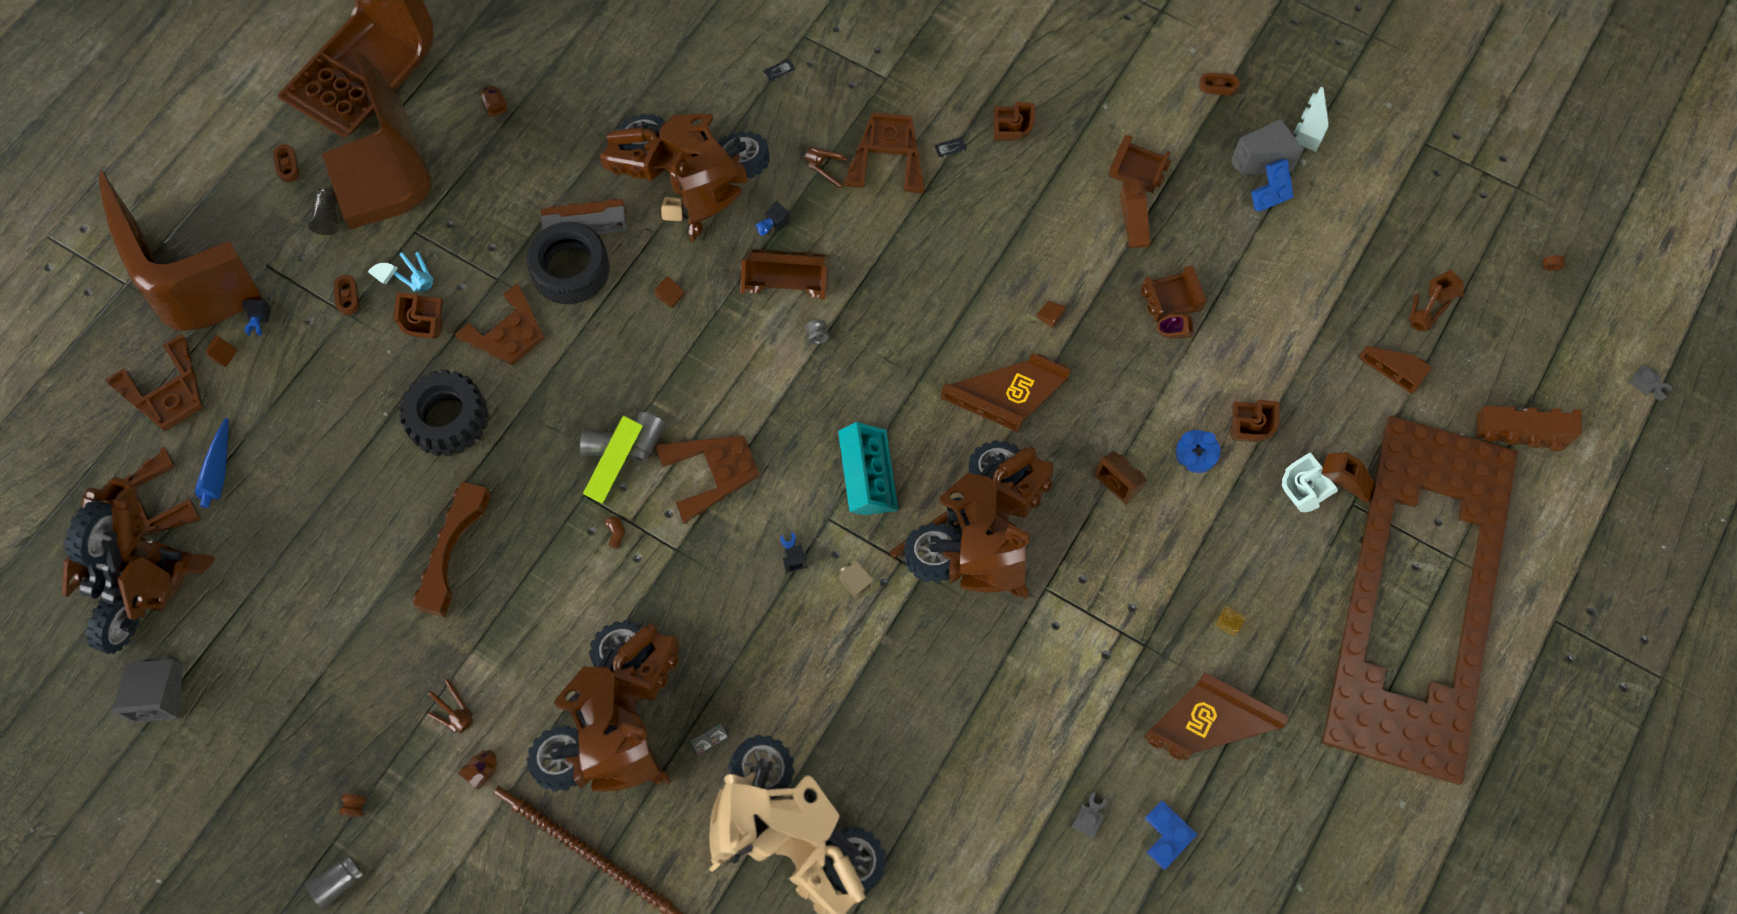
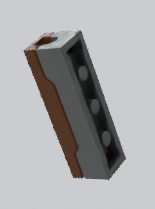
[541,199,628,234]

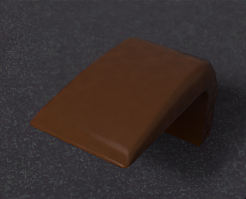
[278,0,434,138]
[322,49,432,229]
[99,169,263,331]

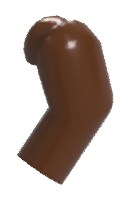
[605,516,625,549]

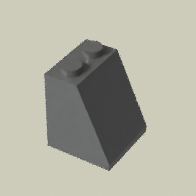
[1231,119,1303,175]
[112,657,183,723]

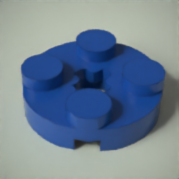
[1176,430,1221,473]

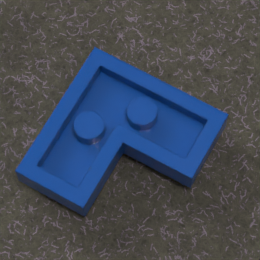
[1251,158,1294,212]
[1144,800,1197,870]

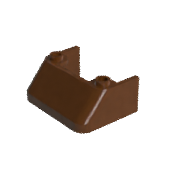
[740,249,830,300]

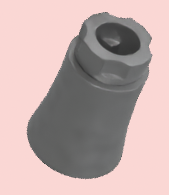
[628,412,667,462]
[580,427,614,457]
[304,856,363,911]

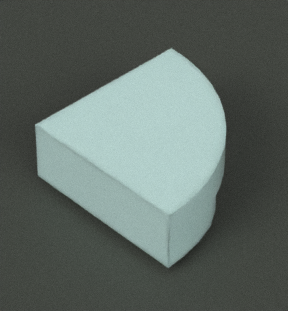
[368,263,398,285]

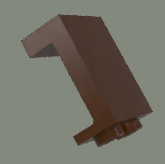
[1108,134,1171,193]
[1141,265,1207,322]

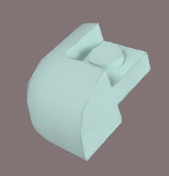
[1282,453,1337,512]

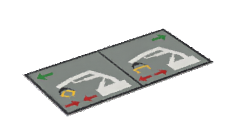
[689,722,730,756]

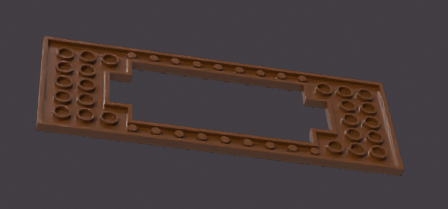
[1321,416,1518,785]

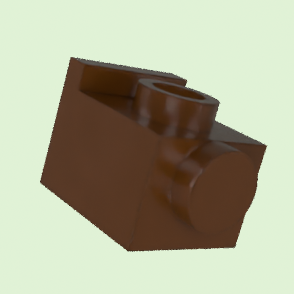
[1428,270,1464,304]

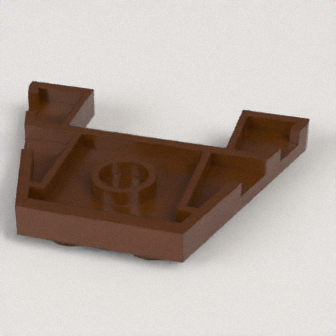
[454,283,544,366]

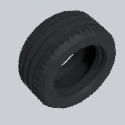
[526,222,610,304]

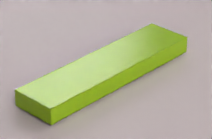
[583,415,643,504]

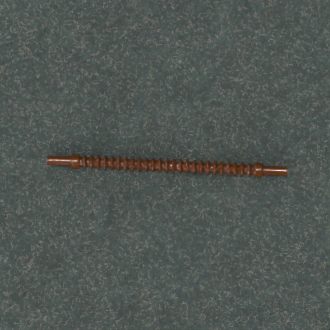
[494,786,684,914]

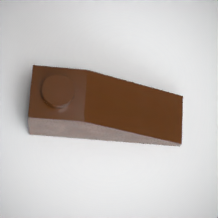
[1119,181,1150,248]
[1358,346,1432,394]

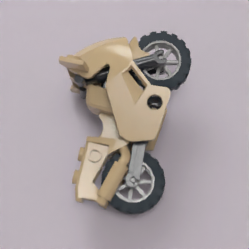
[709,735,886,914]

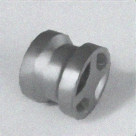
[805,319,829,344]

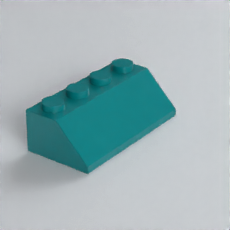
[838,422,899,515]

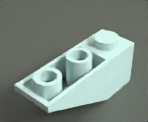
[1294,87,1329,152]

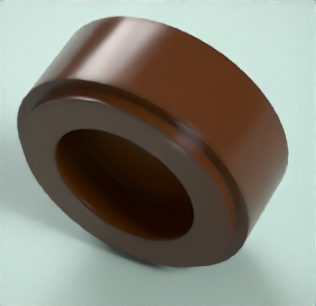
[1543,255,1565,271]

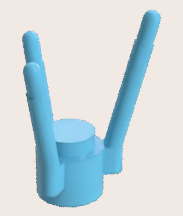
[393,252,434,292]

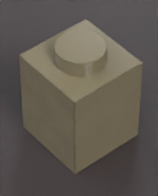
[839,560,874,601]

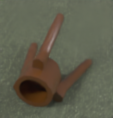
[805,146,847,188]
[1408,285,1452,331]
[427,679,474,733]

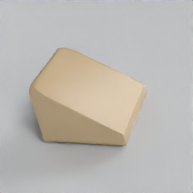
[661,197,684,221]

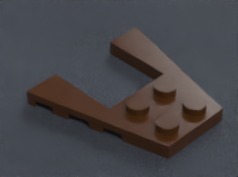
[844,113,924,193]
[105,334,203,432]
[655,435,759,524]
[101,447,201,537]

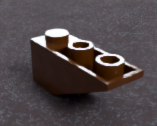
[1321,452,1375,503]

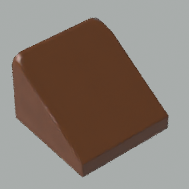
[654,276,685,308]
[1036,301,1066,328]
[205,335,237,367]

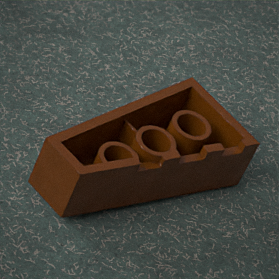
[1477,406,1582,451]

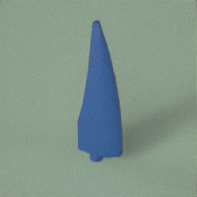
[195,418,229,508]

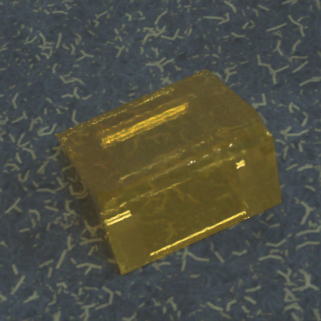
[1214,606,1246,637]

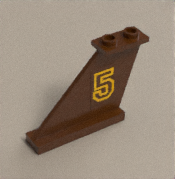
[941,353,1071,433]
[1144,672,1289,760]

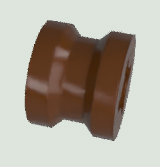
[339,794,367,817]

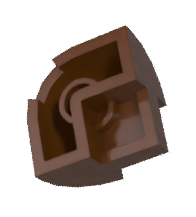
[993,102,1035,141]
[394,292,443,339]
[1230,400,1279,442]

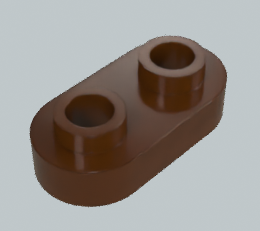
[1199,73,1240,95]
[273,144,299,182]
[334,275,359,315]

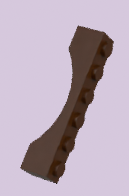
[413,481,491,618]

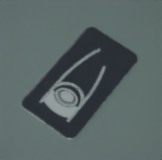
[763,59,795,82]
[934,137,967,158]

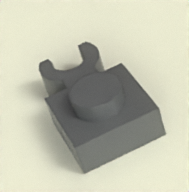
[1629,365,1672,401]
[1072,792,1107,838]

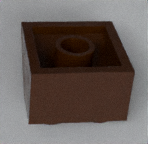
[1094,451,1147,505]

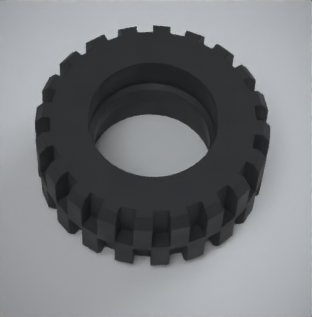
[399,370,489,456]

